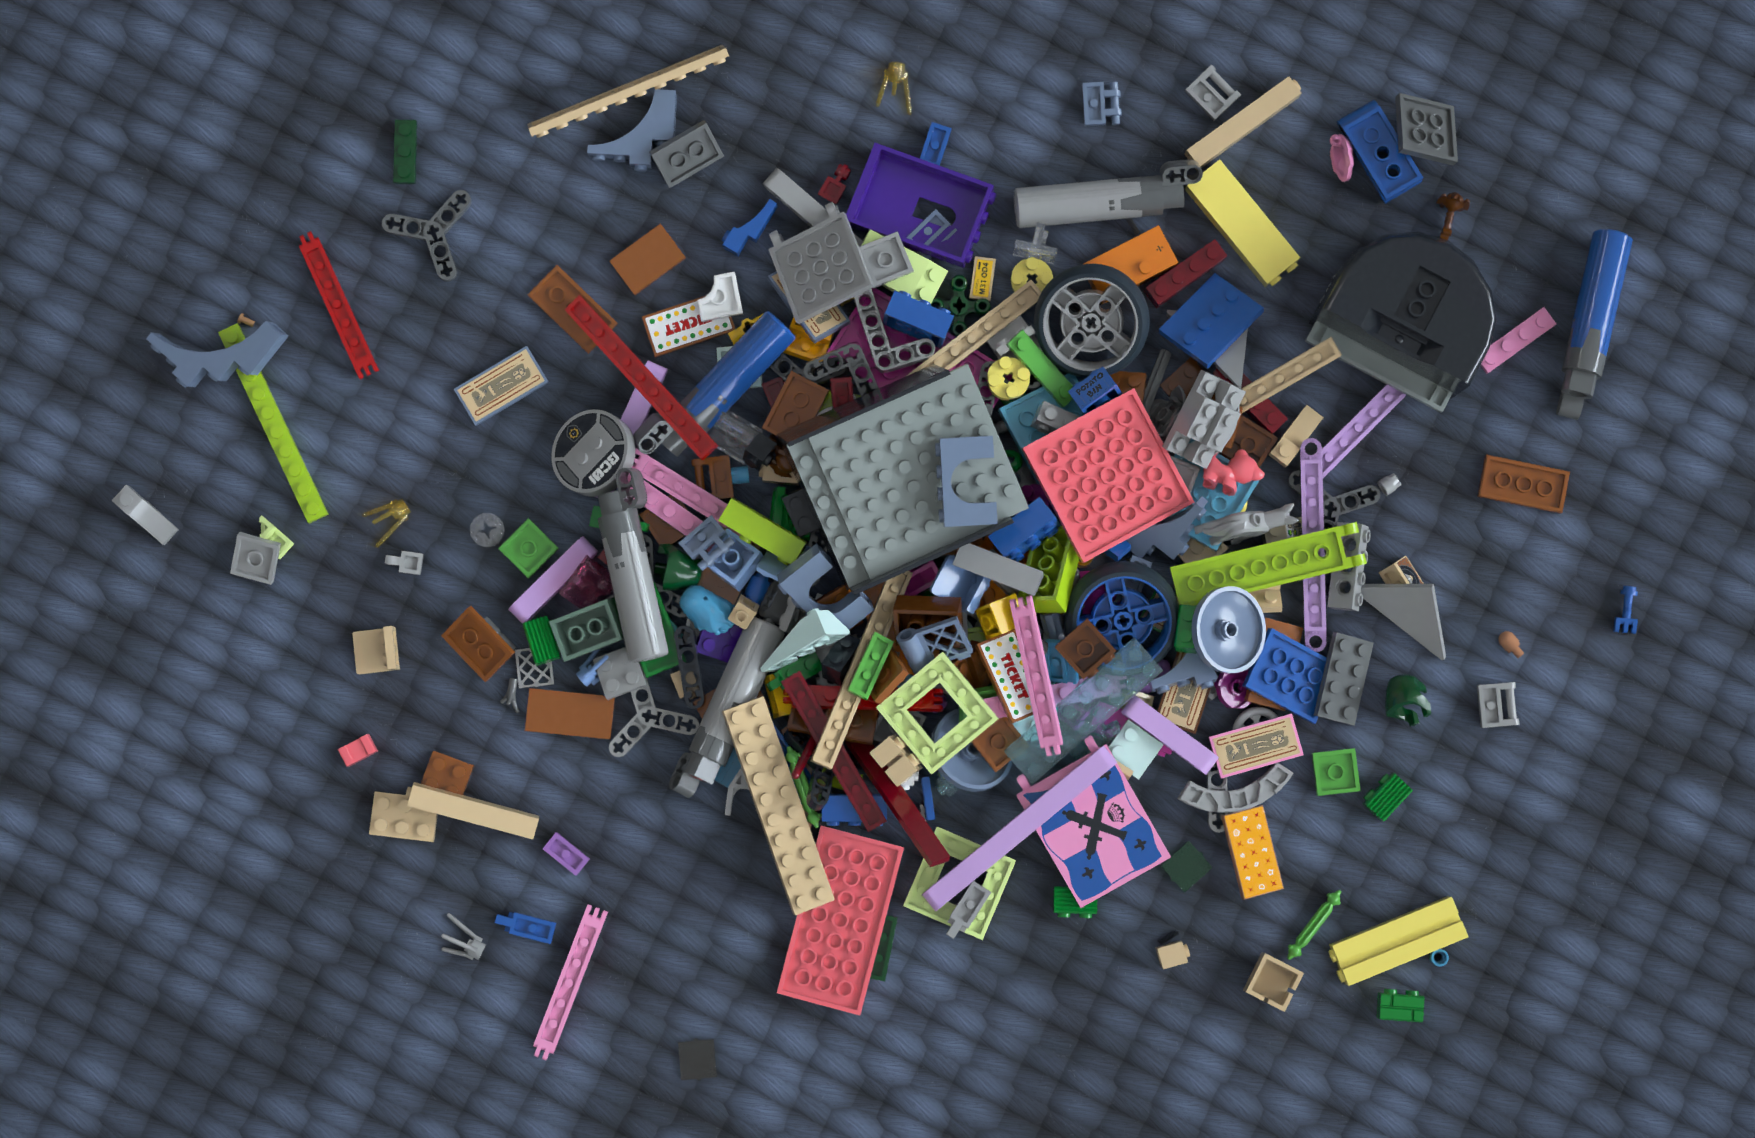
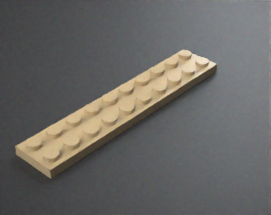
[527,45,729,138]
[722,696,835,915]

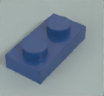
[920,122,952,166]

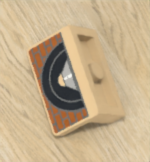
[1379,556,1424,584]

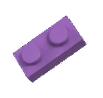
[543,832,590,876]

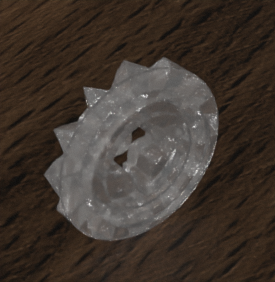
[470,513,504,547]

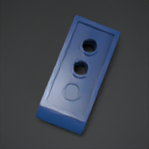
[1337,100,1423,204]

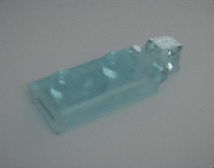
[1063,720,1121,761]

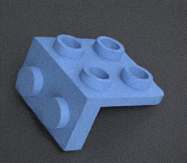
[930,555,991,614]

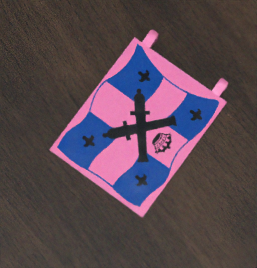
[1016,736,1171,908]

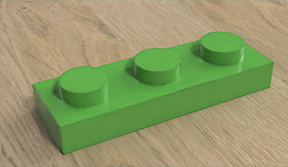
[846,632,894,700]

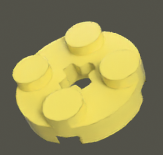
[1011,257,1053,292]
[987,356,1030,400]

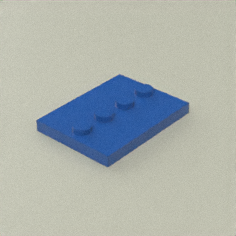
[1159,273,1264,369]
[1242,628,1327,724]

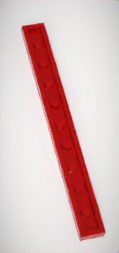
[564,295,719,460]

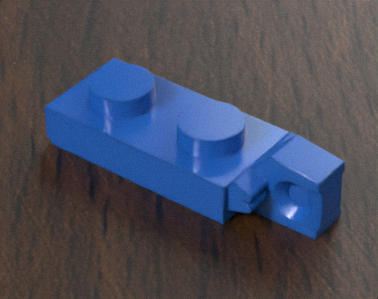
[495,912,557,944]

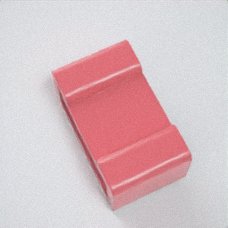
[338,734,378,767]

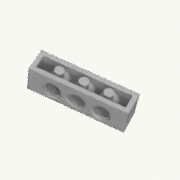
[1327,522,1370,611]

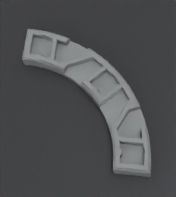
[1177,763,1294,813]

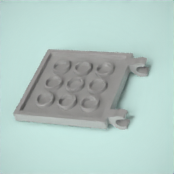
[768,202,874,324]

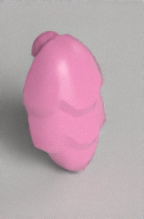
[1330,134,1354,182]

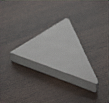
[1167,310,1248,389]
[1361,584,1446,660]

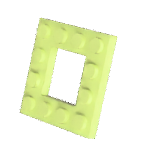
[876,652,999,774]
[903,827,1016,940]

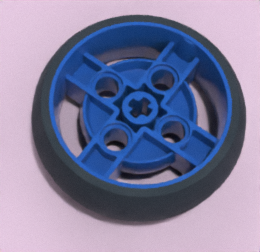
[1064,561,1179,676]

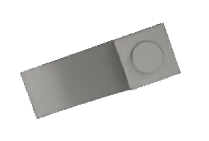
[112,485,179,545]

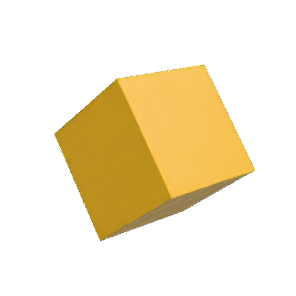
[975,593,1019,639]

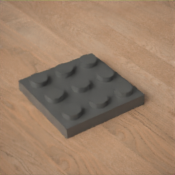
[1395,93,1458,165]

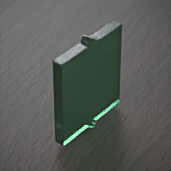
[1161,841,1213,893]

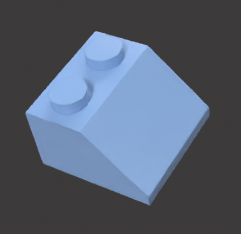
[708,528,763,592]

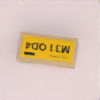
[969,256,996,302]

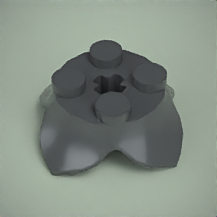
[1148,385,1186,441]

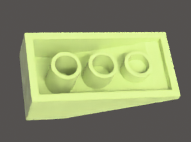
[861,229,948,303]

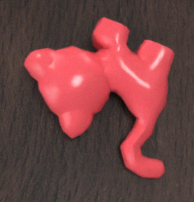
[1202,449,1265,496]

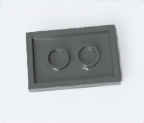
[649,120,724,188]

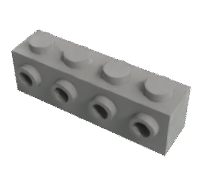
[1031,401,1080,434]

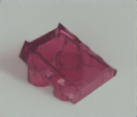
[559,555,613,609]

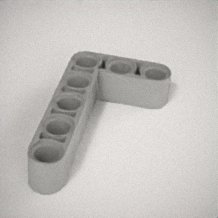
[853,289,935,373]

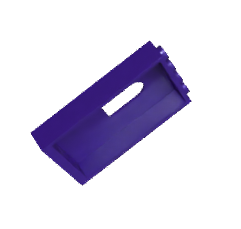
[846,143,996,268]

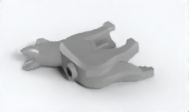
[1194,503,1298,546]

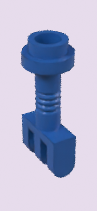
[1613,586,1638,634]

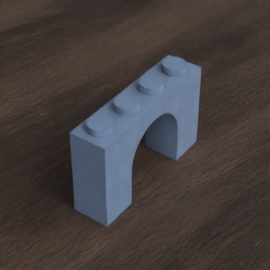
[935,436,998,527]
[777,543,874,630]

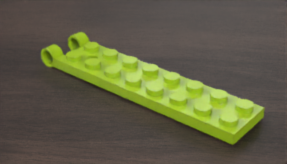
[1170,522,1367,606]

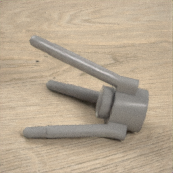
[441,913,486,960]

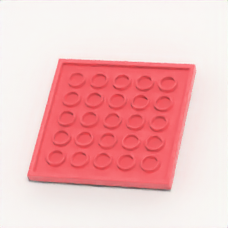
[1021,388,1195,563]

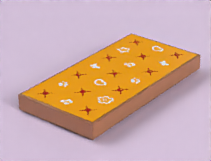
[1221,805,1284,900]

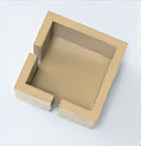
[870,734,923,787]
[1243,952,1304,1012]

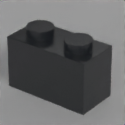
[821,635,860,686]

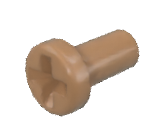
[237,313,255,327]

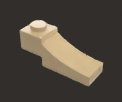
[1268,405,1324,467]

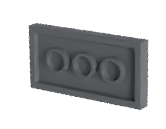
[1314,632,1374,726]

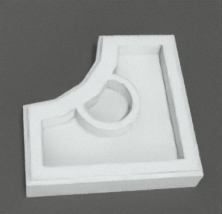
[697,272,743,322]

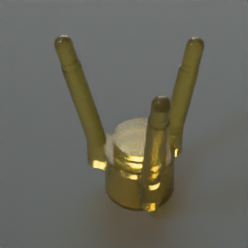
[876,62,912,115]
[362,498,411,548]

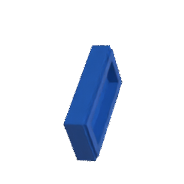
[921,777,935,820]

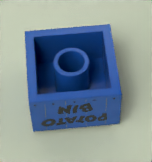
[1068,366,1123,415]

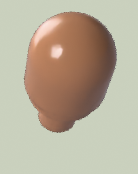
[1498,631,1524,658]

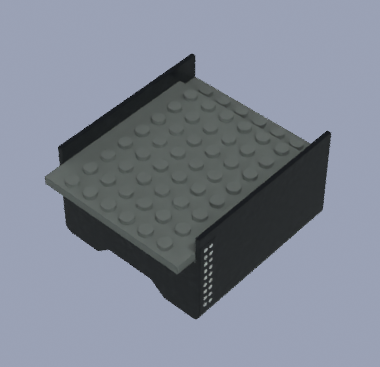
[777,364,1029,595]

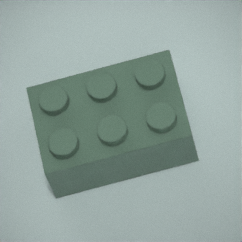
[549,597,624,662]

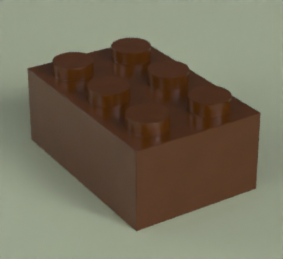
[893,595,964,648]

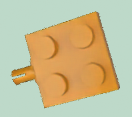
[783,317,834,362]

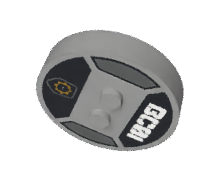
[551,410,636,497]

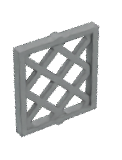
[515,648,554,688]

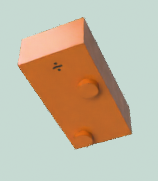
[1084,225,1179,305]

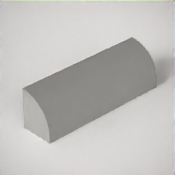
[953,543,1044,596]

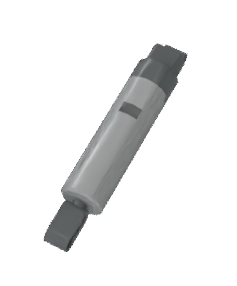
[669,580,789,798]

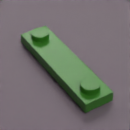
[1006,330,1073,408]

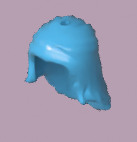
[679,585,735,635]

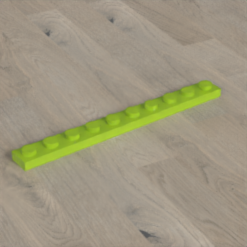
[218,323,329,524]

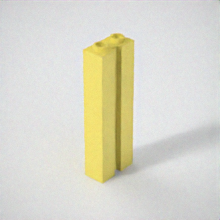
[1185,159,1300,287]
[1328,896,1468,986]

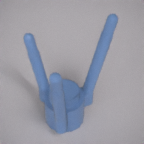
[576,649,609,686]

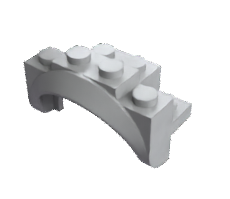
[1162,370,1246,469]

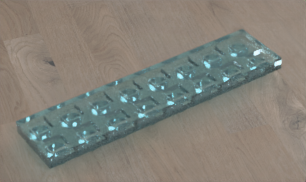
[1004,638,1163,784]

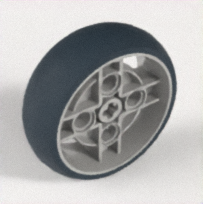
[1034,264,1150,378]

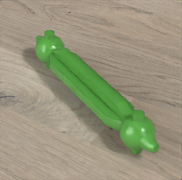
[785,746,822,828]
[1287,890,1341,960]

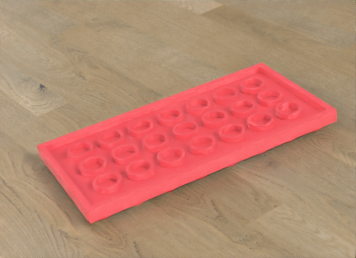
[777,825,904,1016]

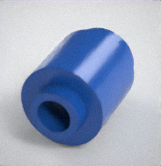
[744,573,771,606]

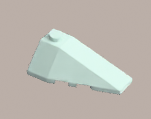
[760,608,850,672]

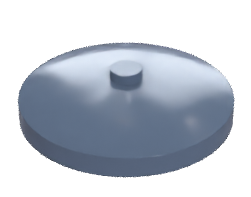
[1192,586,1266,673]
[931,708,1013,792]

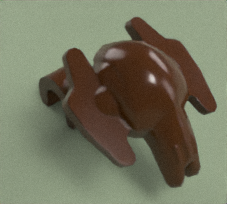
[1436,192,1470,240]
[769,433,793,478]

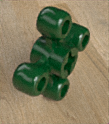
[931,275,991,337]

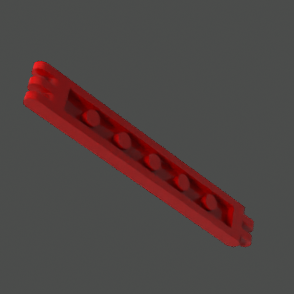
[299,231,379,379]
[783,685,943,712]

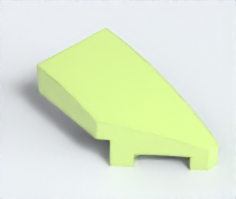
[259,515,294,559]

